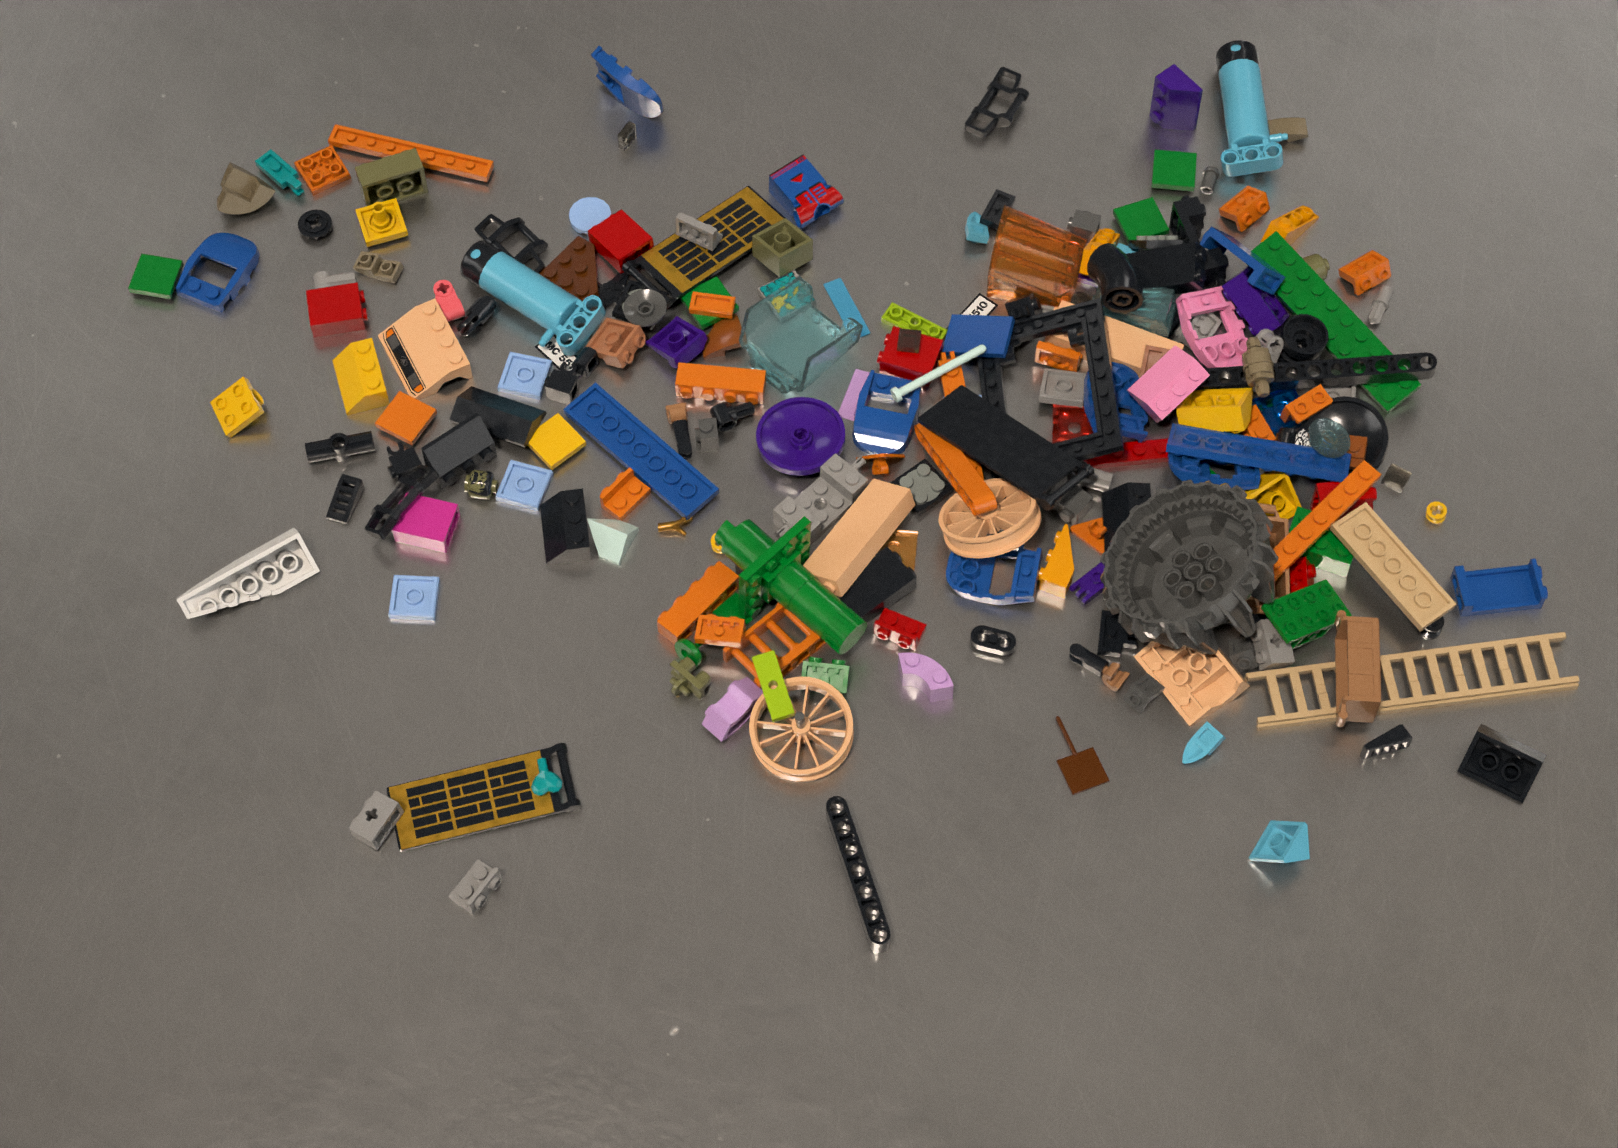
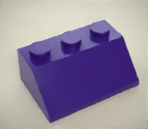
[1149,64,1203,131]
[1222,265,1290,336]

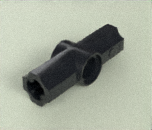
[305,431,375,463]

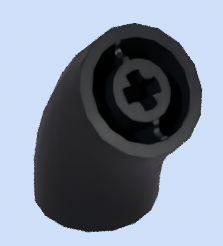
[1087,243,1143,313]

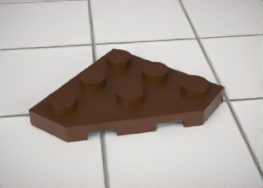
[539,236,599,301]

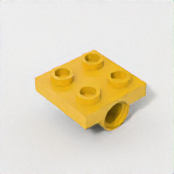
[210,376,264,438]

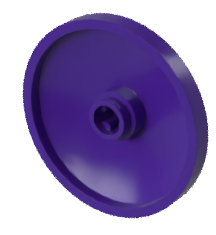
[756,397,846,476]

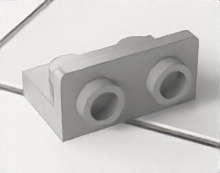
[675,212,723,251]
[1173,312,1222,350]
[449,859,502,915]

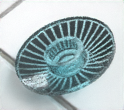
[1308,418,1350,458]

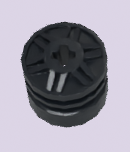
[1276,314,1328,363]

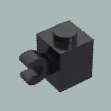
[1005,292,1041,320]
[544,362,580,405]
[387,442,424,481]

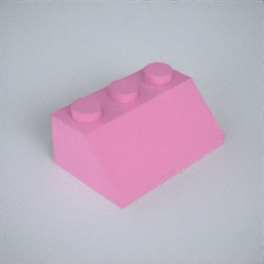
[1126,345,1210,423]

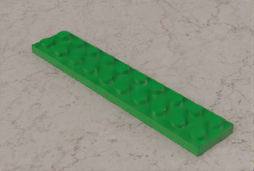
[1251,231,1421,414]

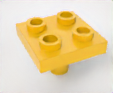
[355,198,408,247]

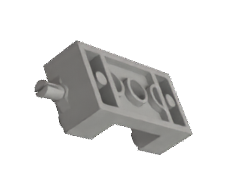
[773,453,868,546]

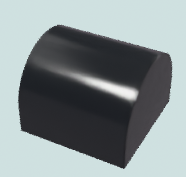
[572,347,599,378]

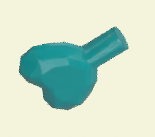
[531,758,562,796]

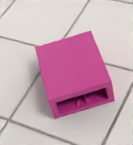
[391,492,460,553]

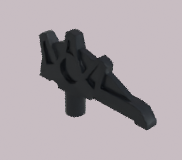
[595,272,629,311]

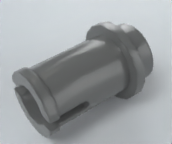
[1200,166,1220,195]

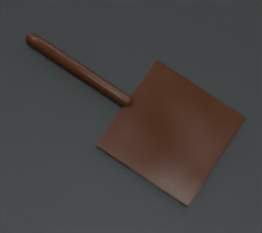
[1055,716,1110,795]

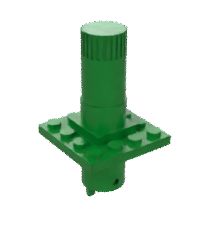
[715,516,868,655]

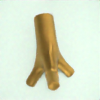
[658,517,693,536]

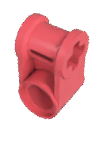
[433,280,465,322]

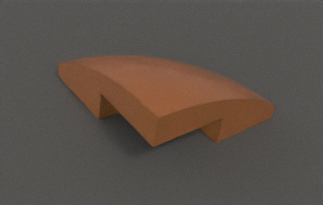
[703,314,746,360]

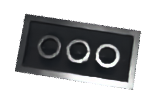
[449,386,547,448]

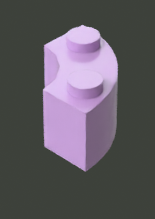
[898,652,954,703]
[702,677,763,742]

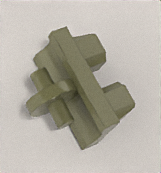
[669,656,711,700]

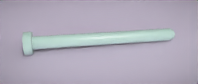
[890,345,986,403]

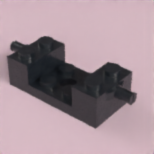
[1169,195,1229,293]

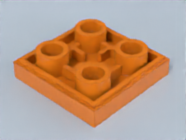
[294,145,351,196]
[375,391,437,446]

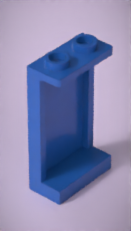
[1200,226,1285,295]
[1450,558,1548,617]

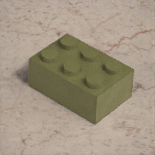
[355,148,429,206]

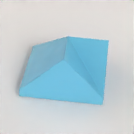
[1249,820,1310,863]

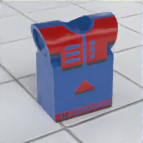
[769,154,844,230]

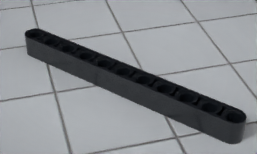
[1195,352,1437,392]

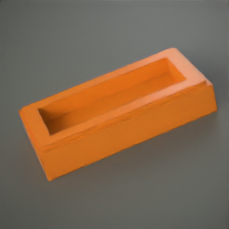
[689,291,736,319]

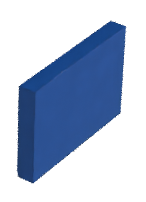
[942,314,1015,358]

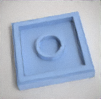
[497,352,552,400]
[495,460,553,511]
[388,575,440,621]

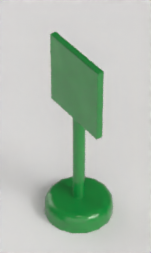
[674,592,761,667]

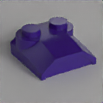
[646,316,707,368]

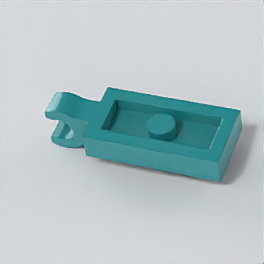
[255,149,304,197]

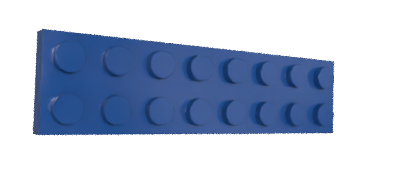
[563,382,719,520]
[1166,423,1351,482]

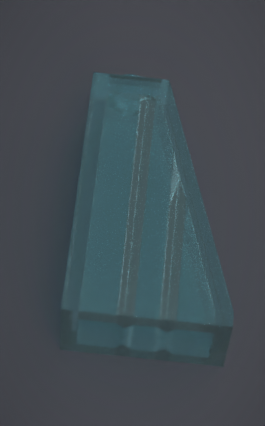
[1092,286,1177,336]

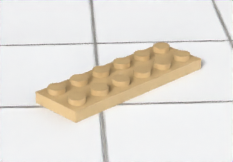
[1330,502,1456,631]

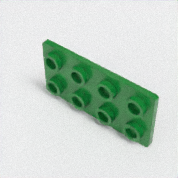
[1261,580,1352,650]

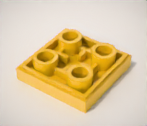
[527,413,586,470]

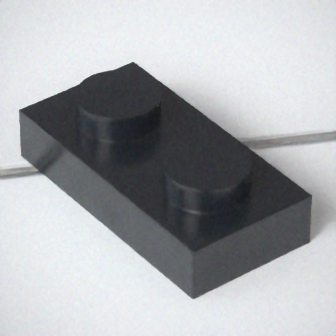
[979,189,1016,231]

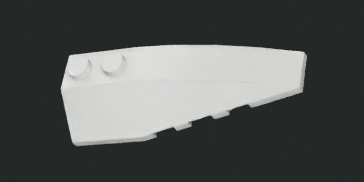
[176,528,320,619]

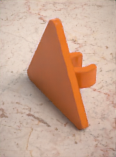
[856,453,905,475]
[1070,517,1107,555]

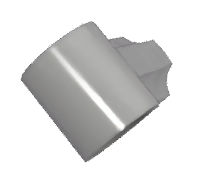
[313,271,357,289]
[1067,461,1113,492]

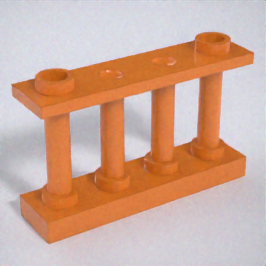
[723,602,826,689]

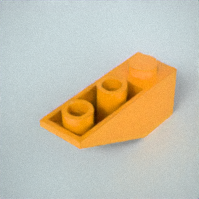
[1260,205,1319,246]
[1079,228,1120,275]
[1038,524,1074,599]

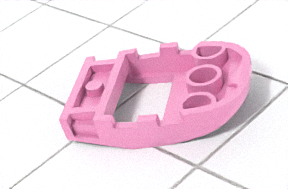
[1176,286,1248,368]

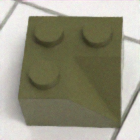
[752,218,813,277]

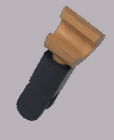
[665,402,692,460]
[1069,643,1130,691]

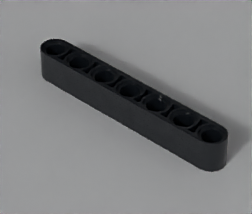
[826,796,891,953]

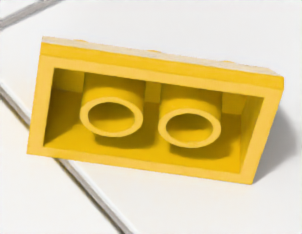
[332,338,390,416]
[1176,388,1253,433]
[1244,471,1302,519]

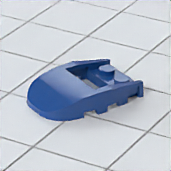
[591,46,664,118]
[176,233,260,313]
[1084,362,1148,443]
[852,370,922,454]
[1168,452,1261,490]
[946,545,1043,606]

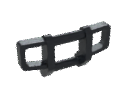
[964,67,1029,138]
[474,214,548,274]
[365,465,439,540]

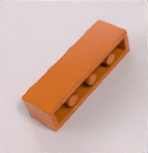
[675,362,766,405]
[657,561,739,645]

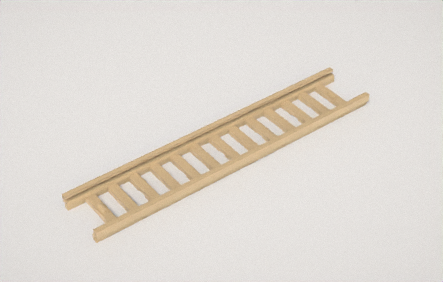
[1245,632,1580,731]

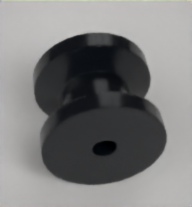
[1418,616,1444,640]

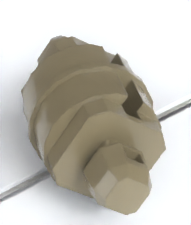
[1242,337,1275,397]

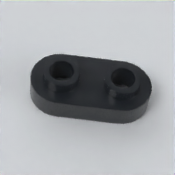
[970,625,1016,656]

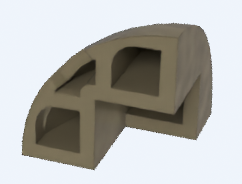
[217,162,275,215]

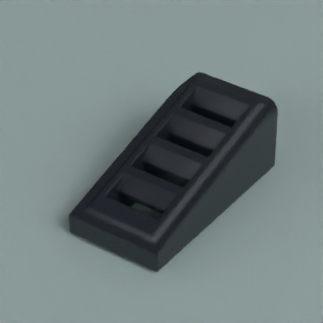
[326,474,364,525]
[1360,724,1412,759]

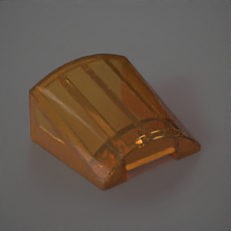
[987,205,1087,307]

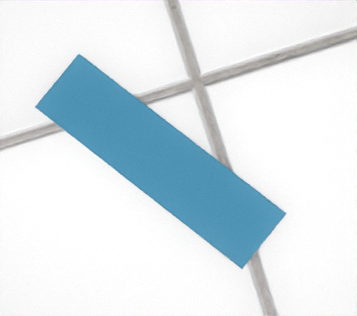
[823,278,871,340]

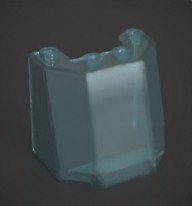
[739,276,863,394]

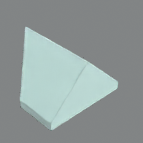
[587,518,639,566]

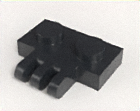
[1097,610,1138,658]

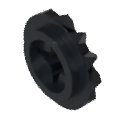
[298,209,332,240]

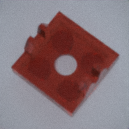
[1052,404,1094,444]

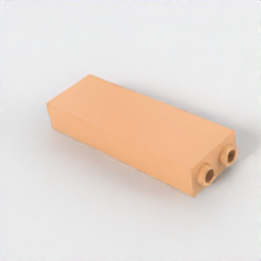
[1044,300,1184,377]
[803,478,915,597]

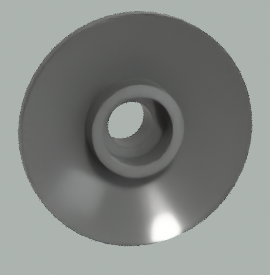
[623,289,667,327]

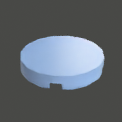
[569,197,611,236]

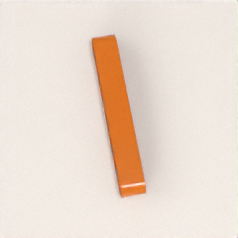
[914,423,997,517]

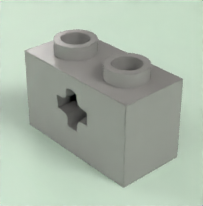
[1250,619,1295,671]
[349,790,404,851]

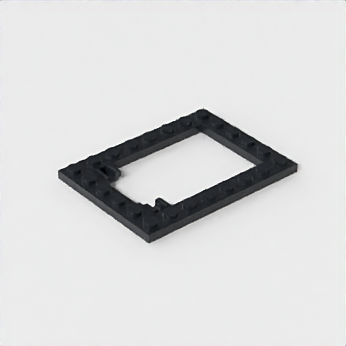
[977,298,1124,479]

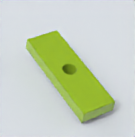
[881,302,948,341]
[752,650,795,722]

